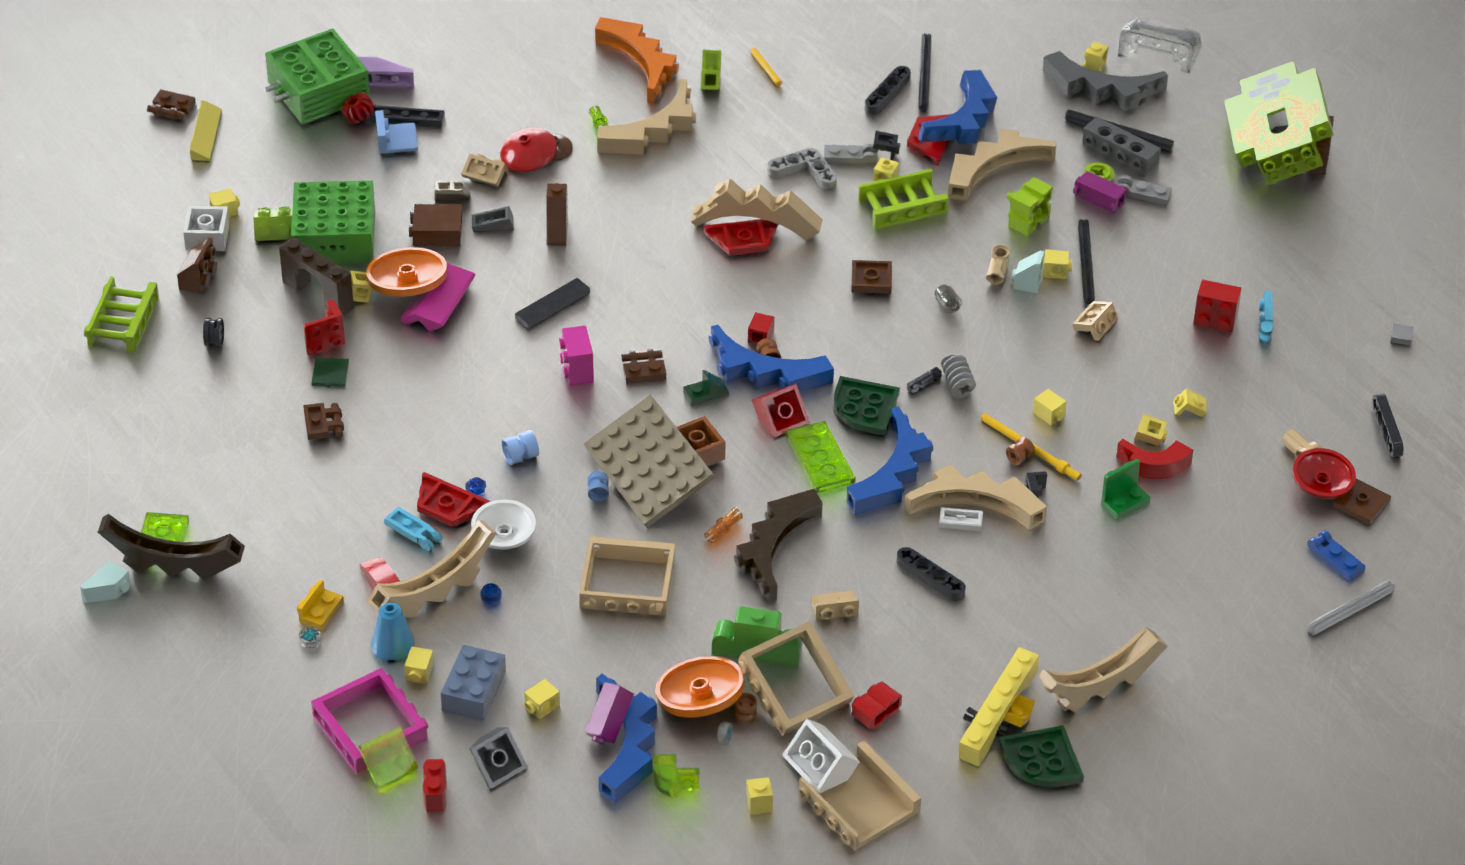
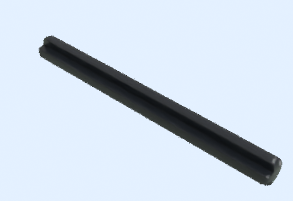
[918,33,932,111]
[1065,109,1174,151]
[1078,219,1095,305]

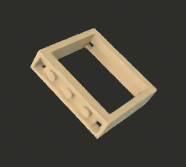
[579,536,675,616]
[738,621,855,736]

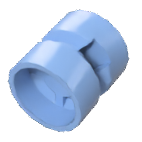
[501,430,539,465]

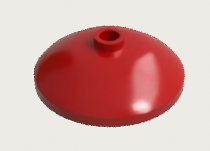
[500,128,557,173]
[1292,448,1356,499]

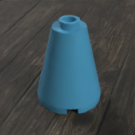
[371,603,415,662]

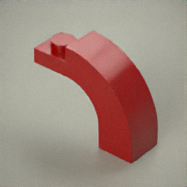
[1116,439,1194,479]

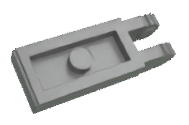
[824,144,878,164]
[1117,175,1172,206]

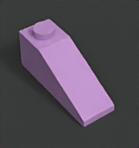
[358,57,414,87]

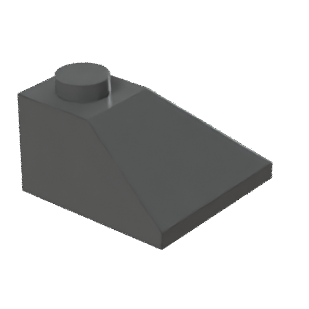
[469,727,528,789]

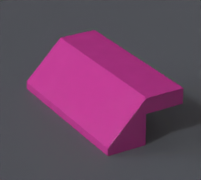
[401,263,476,332]

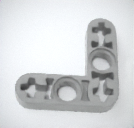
[767,148,837,190]

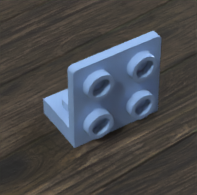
[375,110,418,154]

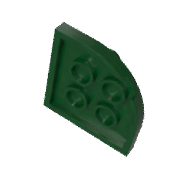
[834,376,900,436]
[998,725,1084,788]

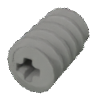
[941,355,976,399]

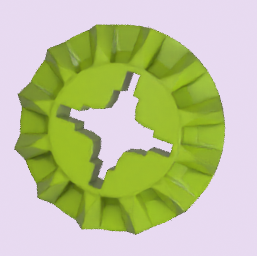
[1083,163,1114,182]

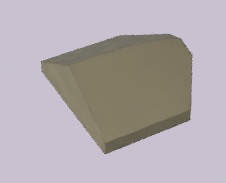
[434,182,470,201]

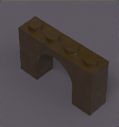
[279,237,354,316]

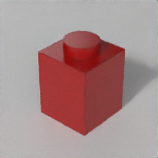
[748,312,775,345]

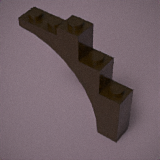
[734,489,823,602]
[97,514,245,580]

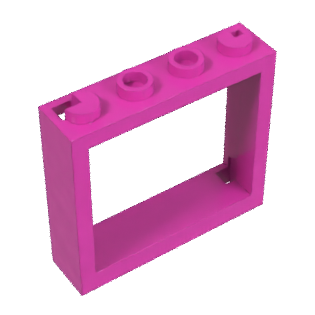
[311,668,429,774]

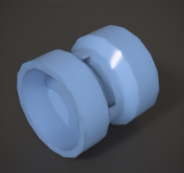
[588,472,609,501]

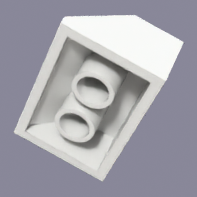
[782,719,860,793]

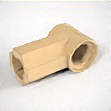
[986,245,1010,285]
[1281,429,1321,458]

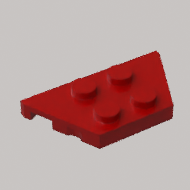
[907,114,951,166]
[704,219,779,256]
[417,472,491,527]

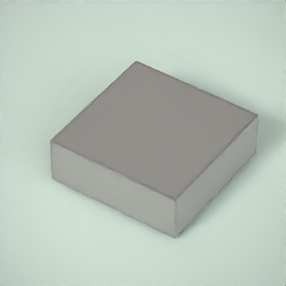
[1390,324,1413,346]

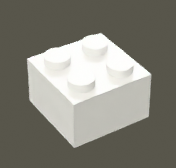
[183,206,230,251]

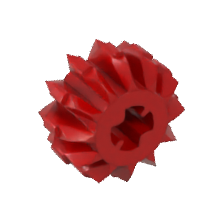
[341,92,375,124]

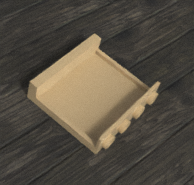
[798,741,921,851]

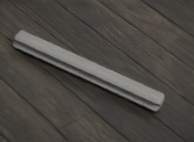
[1307,581,1395,635]

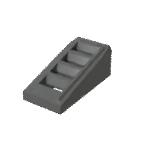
[471,206,514,231]

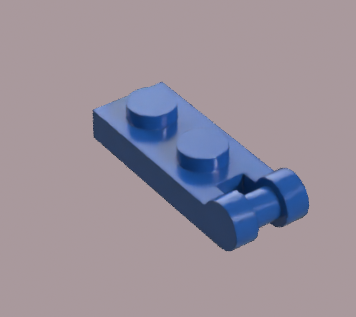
[1307,530,1366,581]

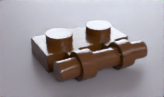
[147,89,196,120]
[621,349,667,384]
[303,403,344,440]

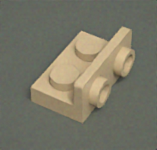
[461,154,508,187]
[1072,301,1118,341]
[811,590,859,620]

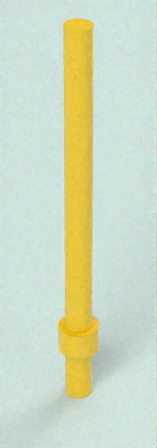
[981,413,1082,481]

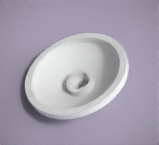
[471,499,536,550]

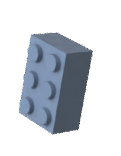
[441,645,506,721]

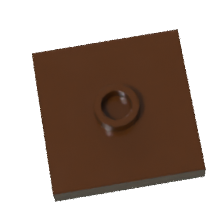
[851,260,892,294]
[1333,479,1391,526]

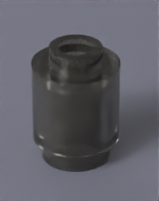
[934,284,962,313]

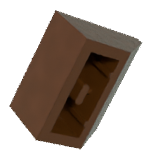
[177,237,217,294]

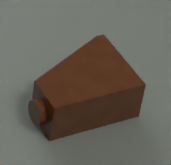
[546,183,568,246]

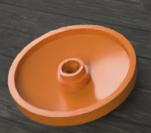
[366,248,447,297]
[656,656,745,717]

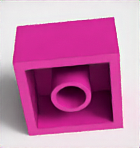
[559,325,594,386]

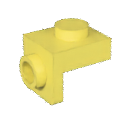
[1173,388,1207,417]

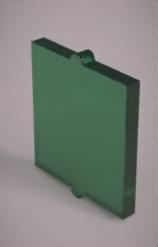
[311,357,349,388]

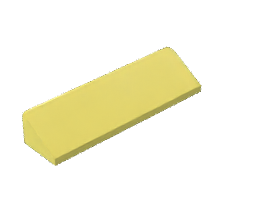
[190,100,222,161]

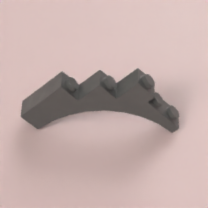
[1043,51,1168,111]

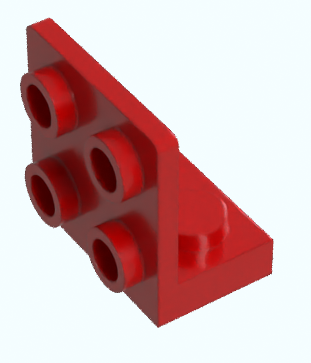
[303,299,346,356]

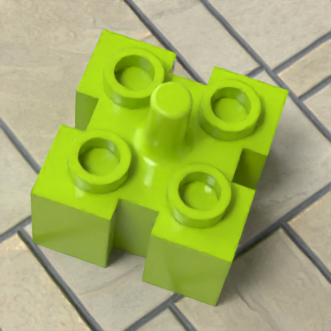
[1006,177,1053,236]

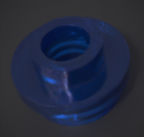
[465,477,486,495]
[480,583,502,603]

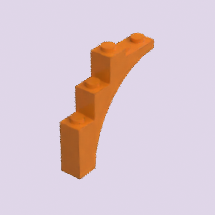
[595,17,679,103]

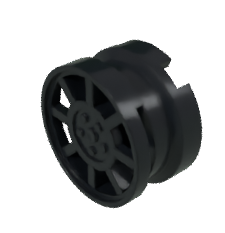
[203,318,224,346]

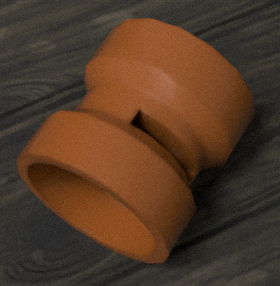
[757,338,781,359]
[1006,437,1035,465]
[734,693,757,724]

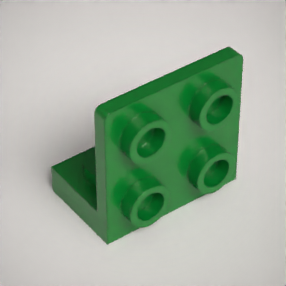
[1101,459,1151,520]

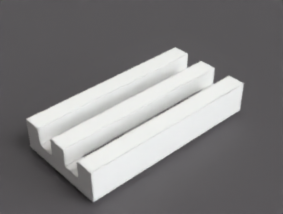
[939,507,983,532]

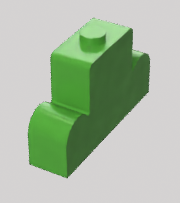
[712,606,803,667]

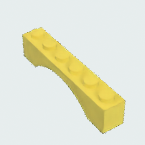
[959,647,1039,767]

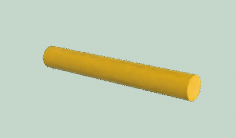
[750,48,783,86]

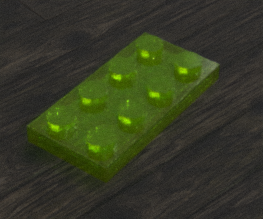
[786,421,856,493]

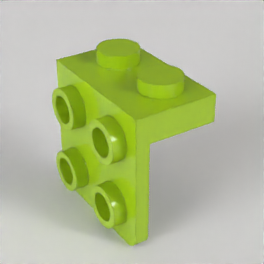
[253,206,292,241]

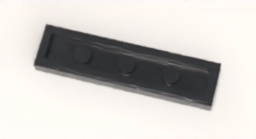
[366,105,445,128]
[515,278,590,329]

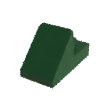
[683,370,729,406]

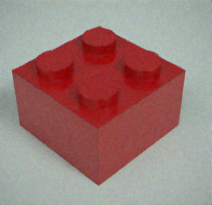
[1193,279,1242,333]

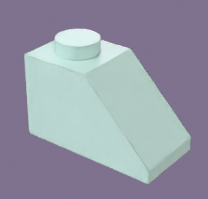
[1011,251,1044,294]
[80,560,131,603]

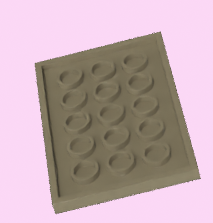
[584,394,716,528]

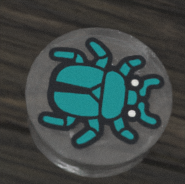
[299,627,321,648]
[717,722,732,745]

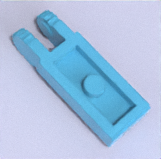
[1259,291,1273,344]
[384,507,443,551]

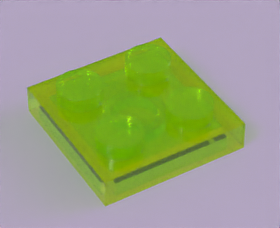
[141,512,189,542]
[358,726,419,787]

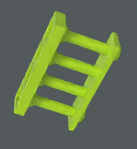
[858,169,949,229]
[84,276,159,352]

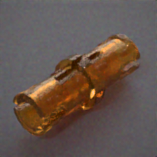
[704,508,743,544]

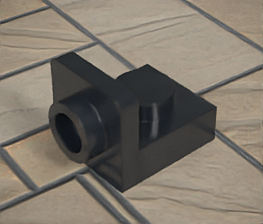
[872,131,901,161]
[1025,471,1048,499]

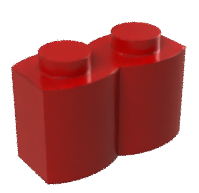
[851,681,902,730]
[422,759,447,812]

